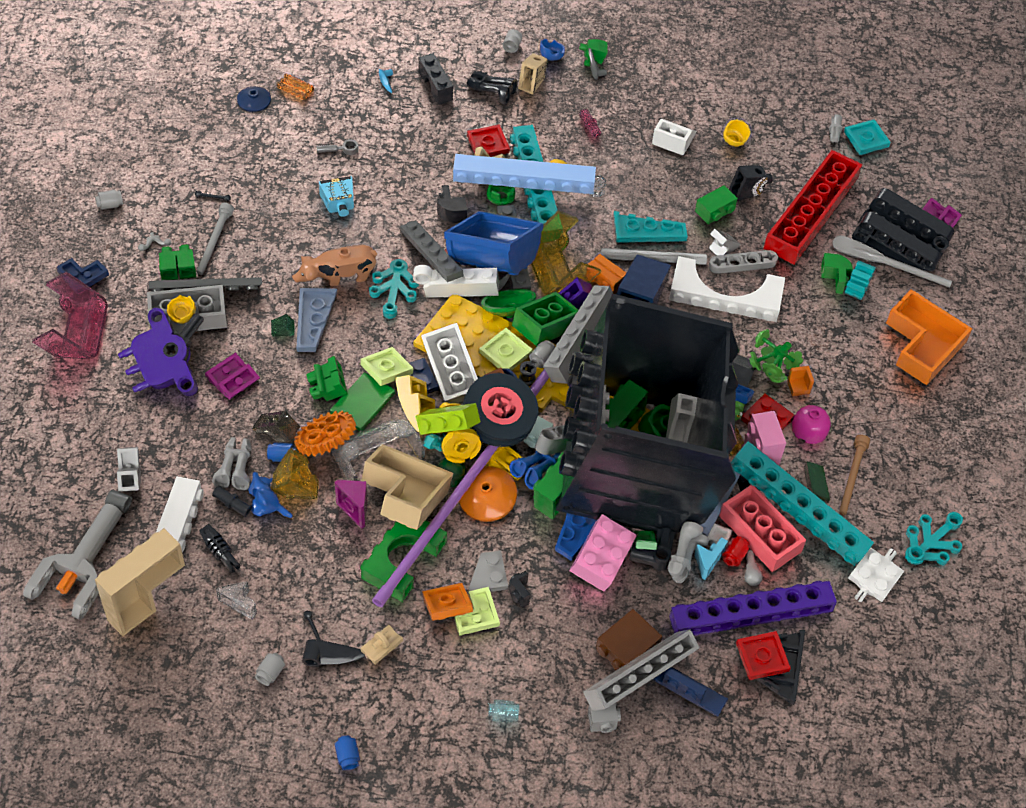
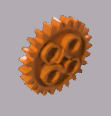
[294,411,357,456]

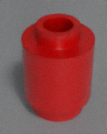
[722,536,749,566]

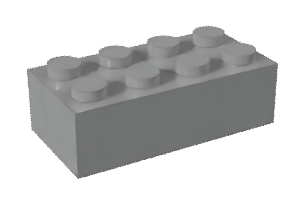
[147,285,227,333]

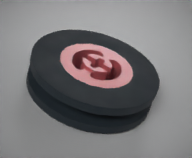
[463,373,538,447]

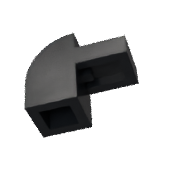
[437,185,467,223]

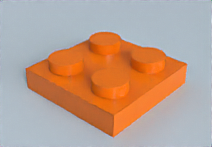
[422,583,473,621]

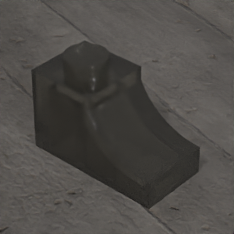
[252,411,300,442]

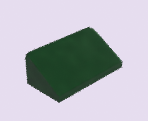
[804,461,830,501]

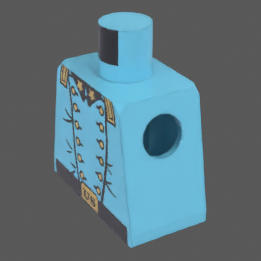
[319,176,354,217]

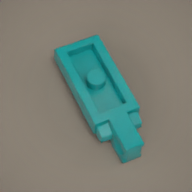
[423,432,447,452]

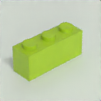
[415,403,481,435]

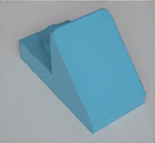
[694,537,728,580]

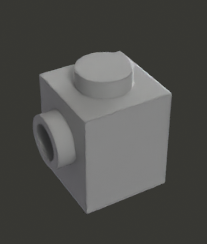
[588,703,621,733]

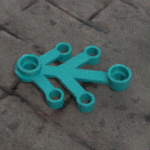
[369,259,419,319]
[905,512,963,565]

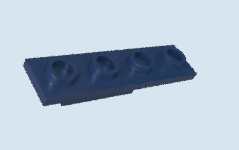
[652,667,728,717]

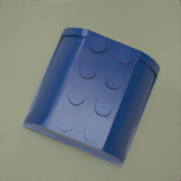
[444,211,543,275]

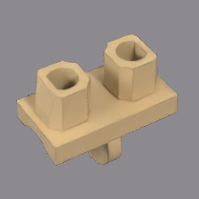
[361,625,403,664]

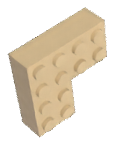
[361,444,453,530]
[95,528,185,636]

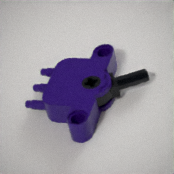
[118,308,204,396]

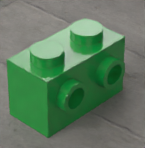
[695,185,737,224]

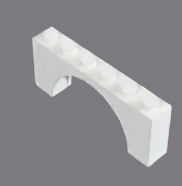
[669,256,785,322]

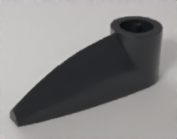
[302,639,365,667]

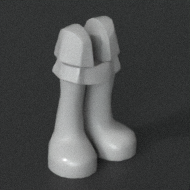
[212,437,251,490]
[668,522,709,583]

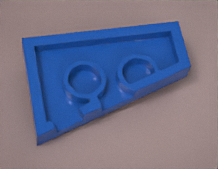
[555,513,597,561]

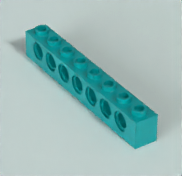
[510,125,562,242]
[731,441,874,566]

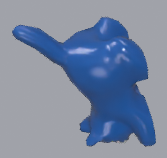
[248,472,293,518]

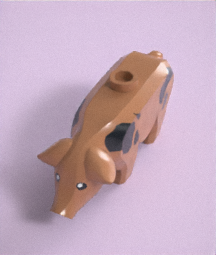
[292,244,377,286]

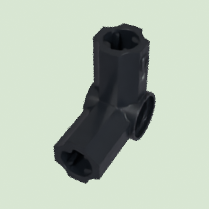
[629,528,675,571]

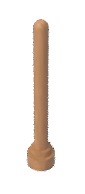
[839,434,871,516]

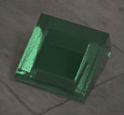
[271,314,295,337]

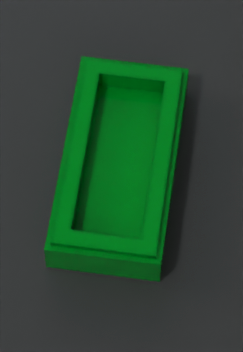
[634,530,657,550]

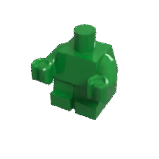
[579,39,608,67]

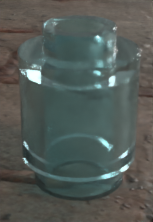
[488,699,520,723]

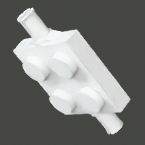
[848,548,904,602]

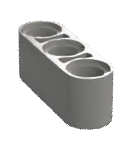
[535,425,567,455]

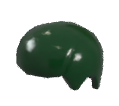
[437,458,466,487]

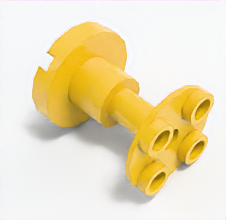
[439,402,481,463]

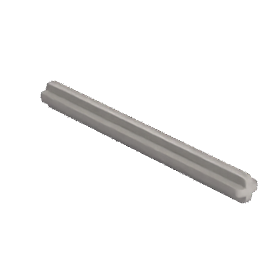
[601,248,707,265]

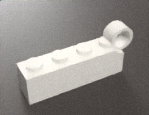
[413,265,499,298]

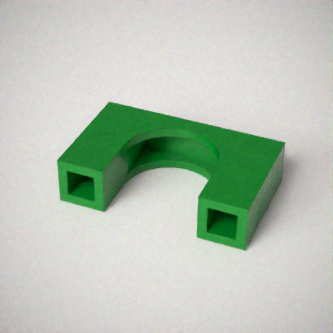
[360,520,447,602]

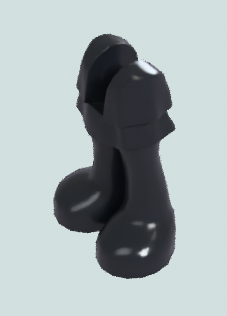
[466,71,518,105]

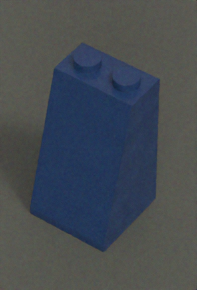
[617,254,671,304]

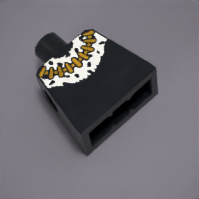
[729,165,773,201]

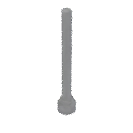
[196,203,234,275]

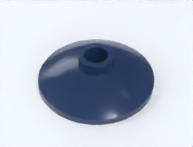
[237,86,271,112]

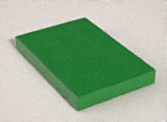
[330,372,395,432]

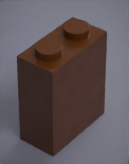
[596,609,663,670]

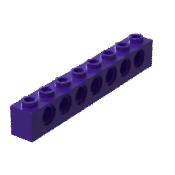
[669,581,837,636]

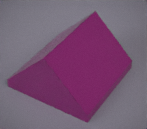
[335,480,367,529]

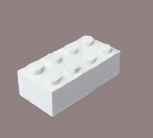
[421,323,478,404]

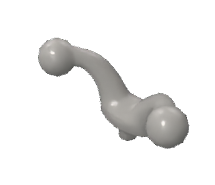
[138,232,171,251]

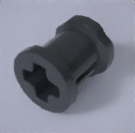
[519,361,537,386]

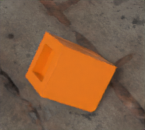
[787,366,814,396]

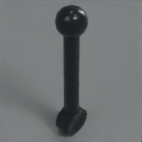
[195,191,231,202]
[304,611,323,641]

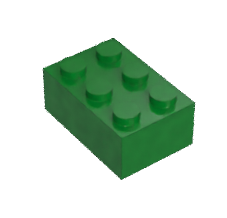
[512,292,578,346]

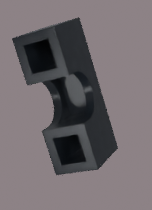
[418,53,453,105]

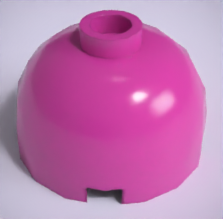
[791,405,831,444]

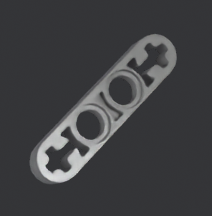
[709,250,778,274]

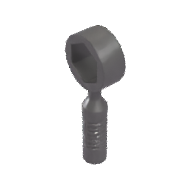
[317,139,358,155]

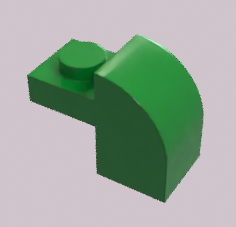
[821,253,853,294]

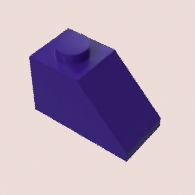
[558,277,592,309]

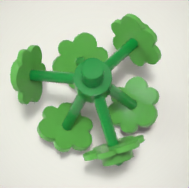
[749,329,803,383]

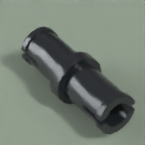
[212,485,252,517]

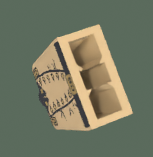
[518,54,548,94]

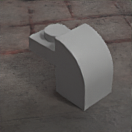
[117,447,141,492]

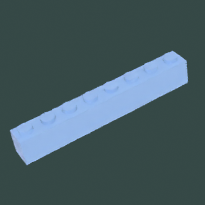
[453,154,596,194]

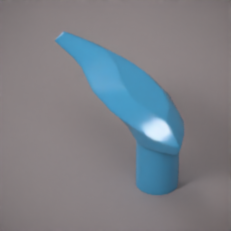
[379,69,393,93]

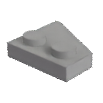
[468,550,508,593]

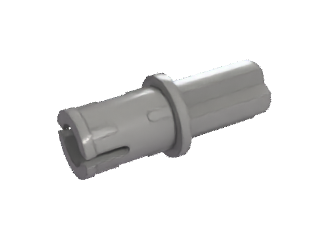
[829,114,843,143]

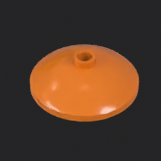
[459,466,517,522]

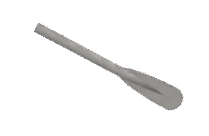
[832,235,952,288]

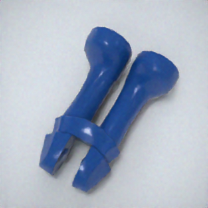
[509,451,561,489]

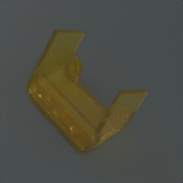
[531,210,601,295]

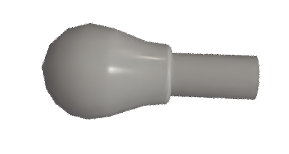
[745,550,763,586]

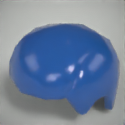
[540,38,565,61]

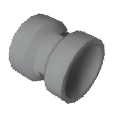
[502,29,523,53]

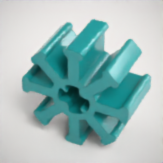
[845,261,876,300]

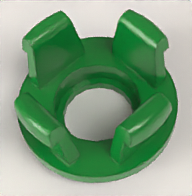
[487,185,515,205]

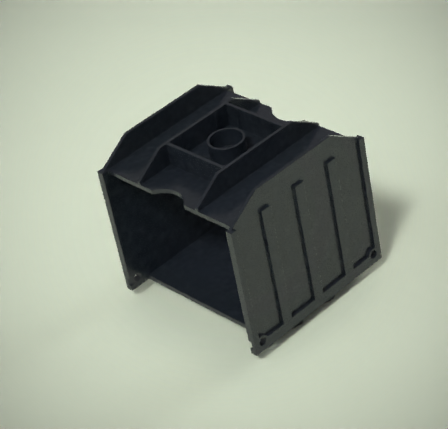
[555,294,739,536]

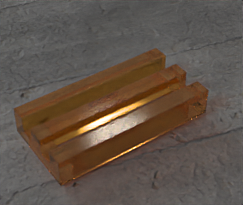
[276,73,314,100]

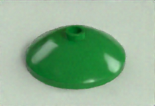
[481,289,537,318]

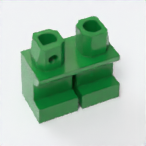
[159,244,197,280]
[306,356,348,401]

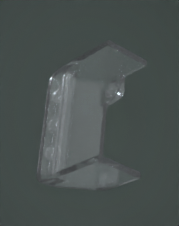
[332,418,425,481]

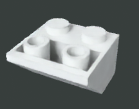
[652,119,696,155]

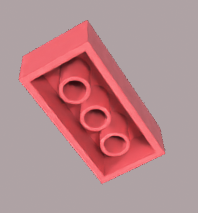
[719,485,806,573]

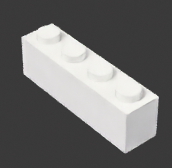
[156,476,204,552]

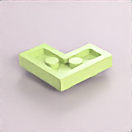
[454,587,500,636]

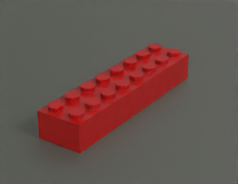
[763,150,863,265]

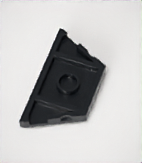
[756,629,805,705]

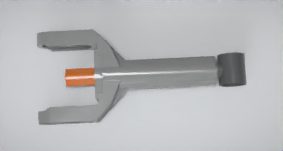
[23,489,132,620]

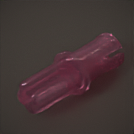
[579,109,602,138]

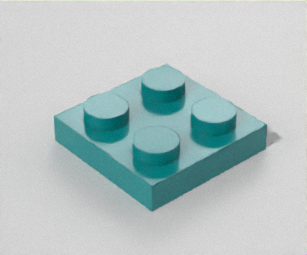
[844,119,891,155]

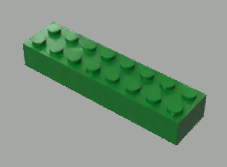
[533,380,648,520]

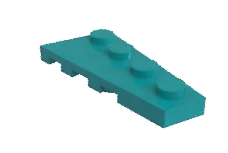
[613,211,688,242]

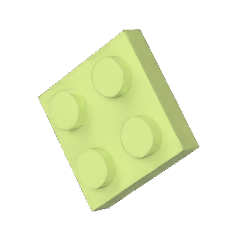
[479,328,533,370]
[360,347,413,386]

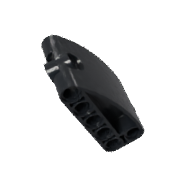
[852,188,955,271]

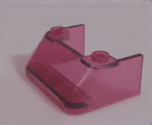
[32,272,108,359]

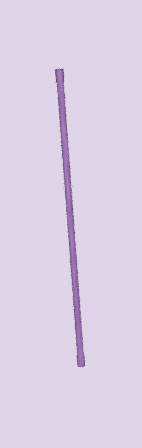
[372,369,549,607]

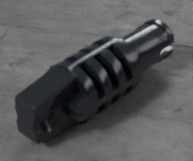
[199,524,241,573]

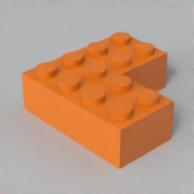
[886,289,972,385]

